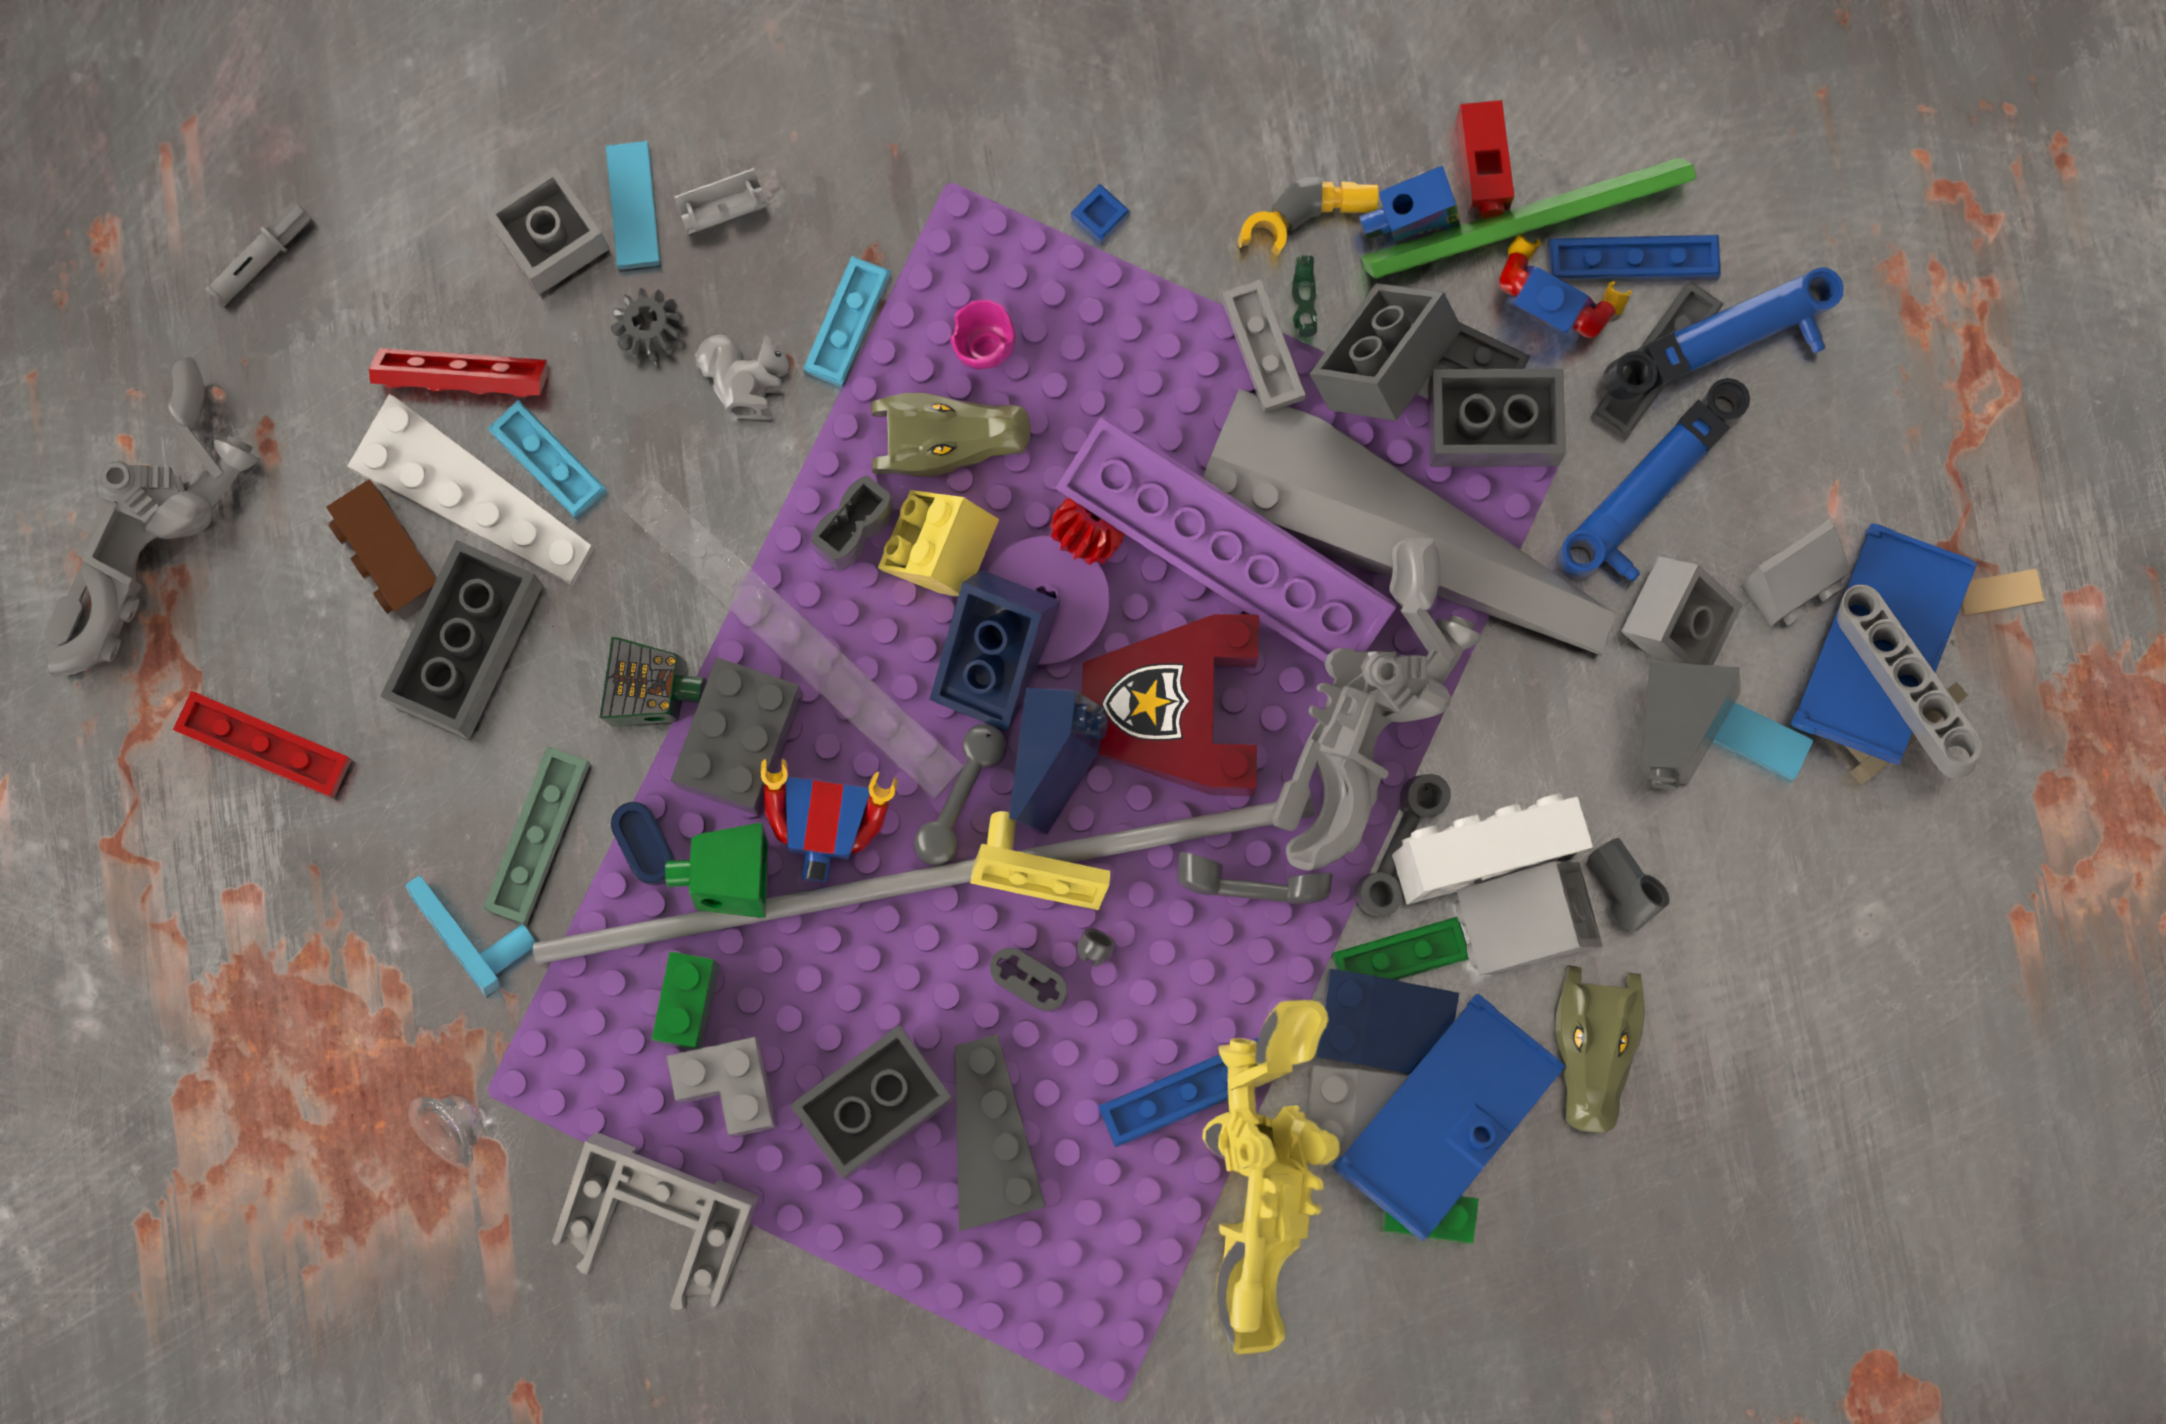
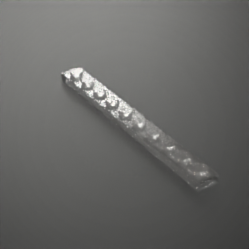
[621,477,964,800]

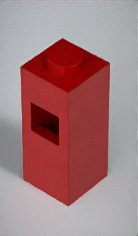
[1456,100,1515,218]

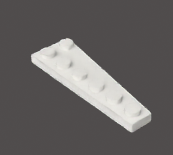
[347,394,594,586]

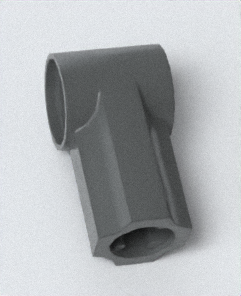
[1587,838,1670,931]

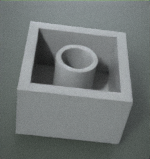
[484,166,610,295]

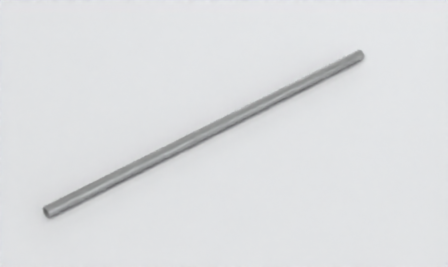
[533,795,1315,964]

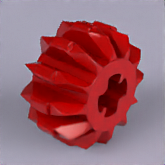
[1050,497,1125,565]

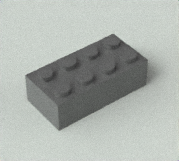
[380,540,543,740]

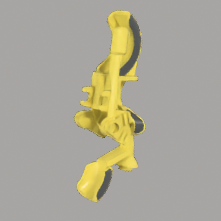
[1203,1000,1340,1354]

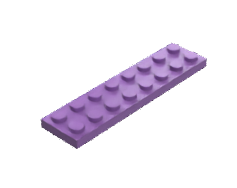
[1055,414,1397,662]

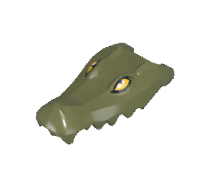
[871,393,1031,477]
[1555,965,1645,1133]

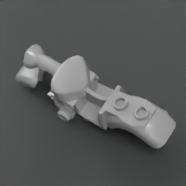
[44,357,260,677]
[1271,537,1482,871]

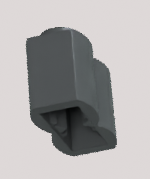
[811,475,894,572]

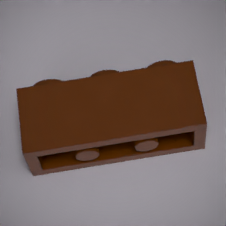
[326,479,437,620]

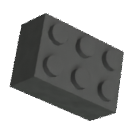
[1310,283,1462,421]
[1428,369,1566,467]
[670,657,804,816]
[790,1025,955,1180]

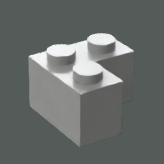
[667,1037,778,1137]

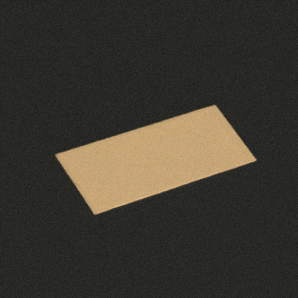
[1962,568,2045,616]

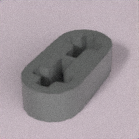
[990,948,1067,1012]

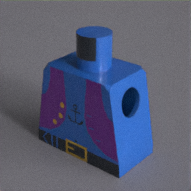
[1359,166,1461,245]

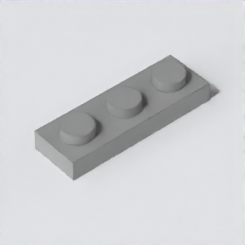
[1221,279,1306,412]

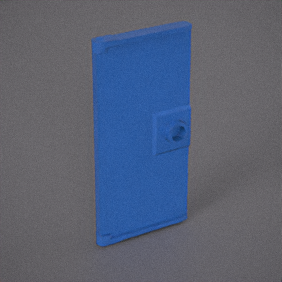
[1791,523,1978,765]
[1332,994,1566,1241]

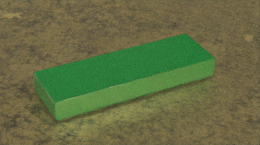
[1332,916,1469,980]

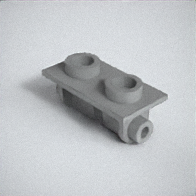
[674,168,767,234]

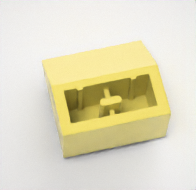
[878,490,999,596]

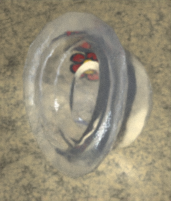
[407,1094,484,1169]

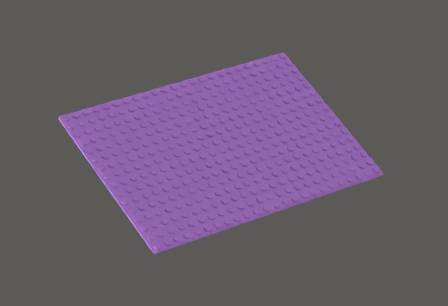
[488,183,1559,1402]

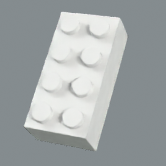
[1392,793,1593,905]

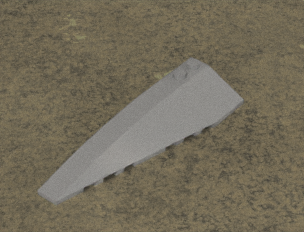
[1203,389,1616,655]

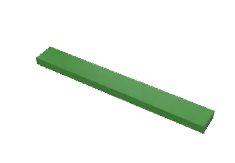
[1361,158,1696,279]

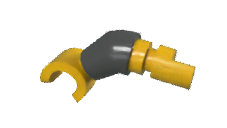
[1238,177,1378,257]

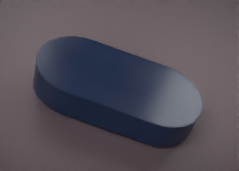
[611,802,676,886]

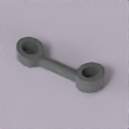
[914,724,1007,866]
[1355,774,1451,916]
[1177,852,1332,905]

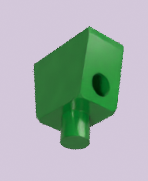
[665,823,769,918]

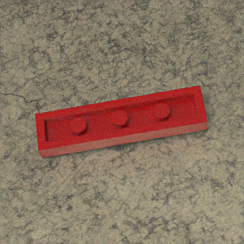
[369,348,548,397]
[173,691,352,799]

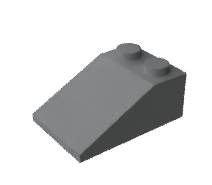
[1306,1065,1409,1161]

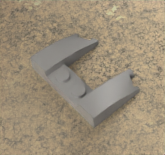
[552,1132,760,1310]

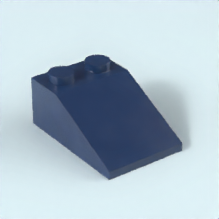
[929,570,1060,732]
[1009,687,1108,834]
[1314,969,1459,1074]

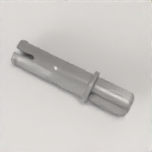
[206,202,311,307]

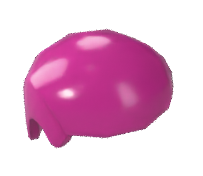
[950,299,1016,369]

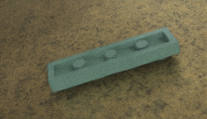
[483,746,590,926]

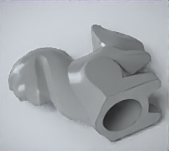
[695,335,790,420]

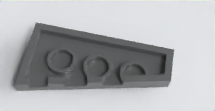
[955,1034,1046,1232]

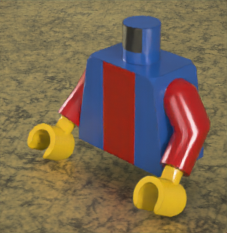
[1499,233,1632,343]
[761,759,898,883]

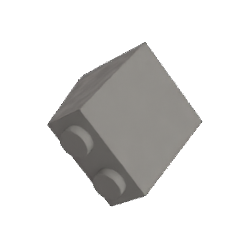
[1455,861,1603,975]

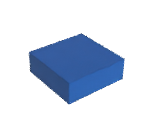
[1071,183,1130,245]

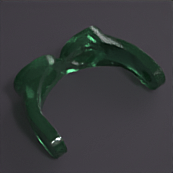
[1291,255,1317,338]

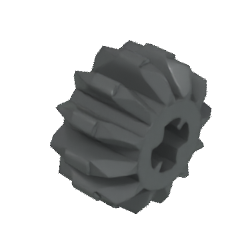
[611,288,684,362]

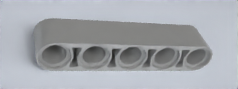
[1837,585,1983,779]

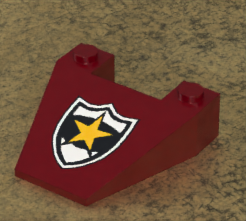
[1082,614,1259,796]

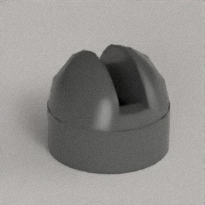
[1077,928,1116,967]

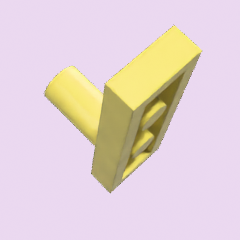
[970,811,1111,910]

